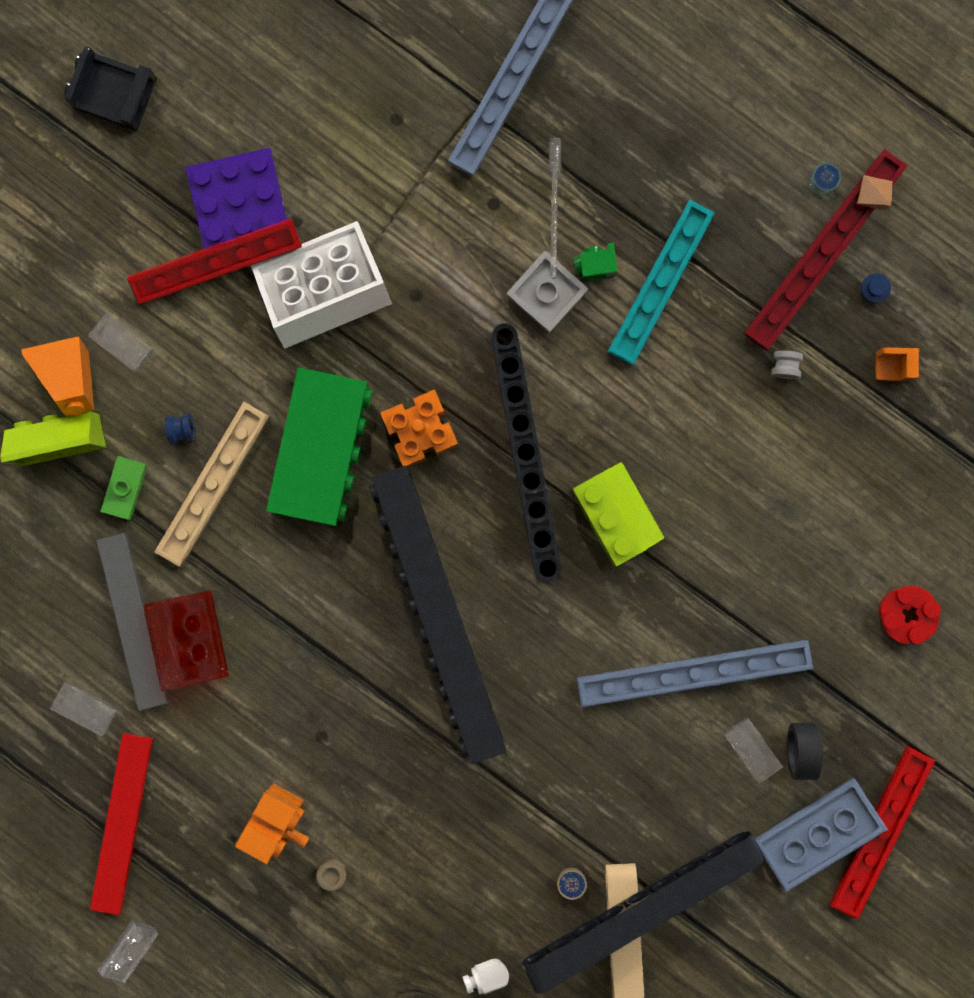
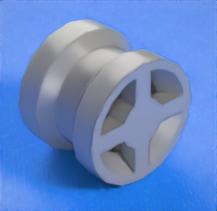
[771,351,803,379]

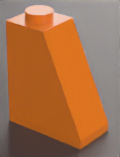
[22,336,94,417]

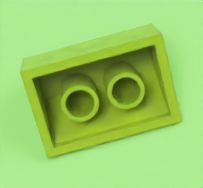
[0,411,106,467]
[571,462,664,567]

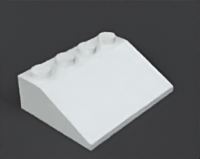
[251,221,392,349]

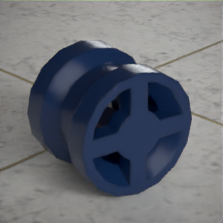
[165,413,196,445]

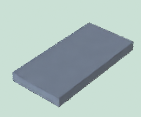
[754,777,888,892]

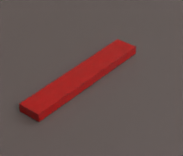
[127,218,302,305]
[90,733,154,915]
[829,746,936,920]

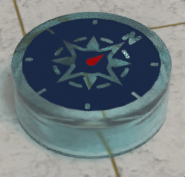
[810,162,841,194]

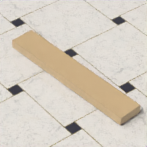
[155,402,270,567]

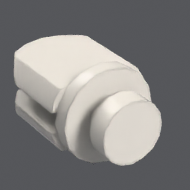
[462,959,509,995]

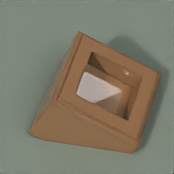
[857,175,893,211]

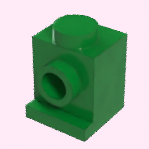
[573,242,618,282]

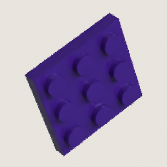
[185,147,287,249]

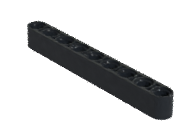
[492,323,561,582]
[522,831,764,994]

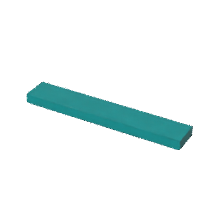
[607,199,715,366]

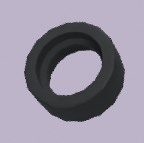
[787,722,822,780]

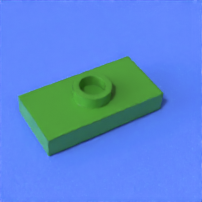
[100,456,148,520]

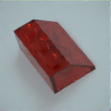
[143,590,229,691]

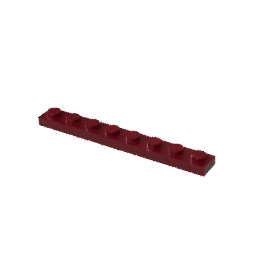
[743,148,908,351]

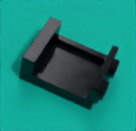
[64,46,157,131]

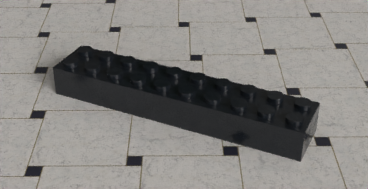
[369,465,506,764]

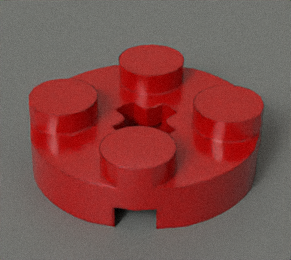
[878,586,941,644]

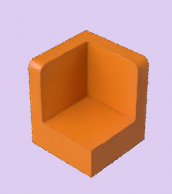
[875,348,919,381]

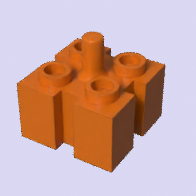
[381,389,459,468]
[235,783,309,864]

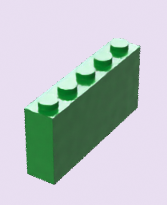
[266,367,373,527]

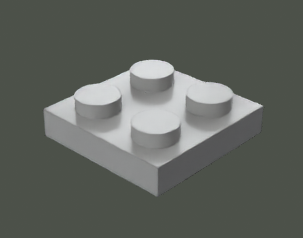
[506,251,588,334]

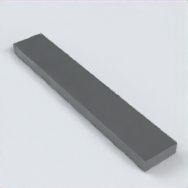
[96,533,169,711]

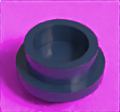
[861,273,891,303]

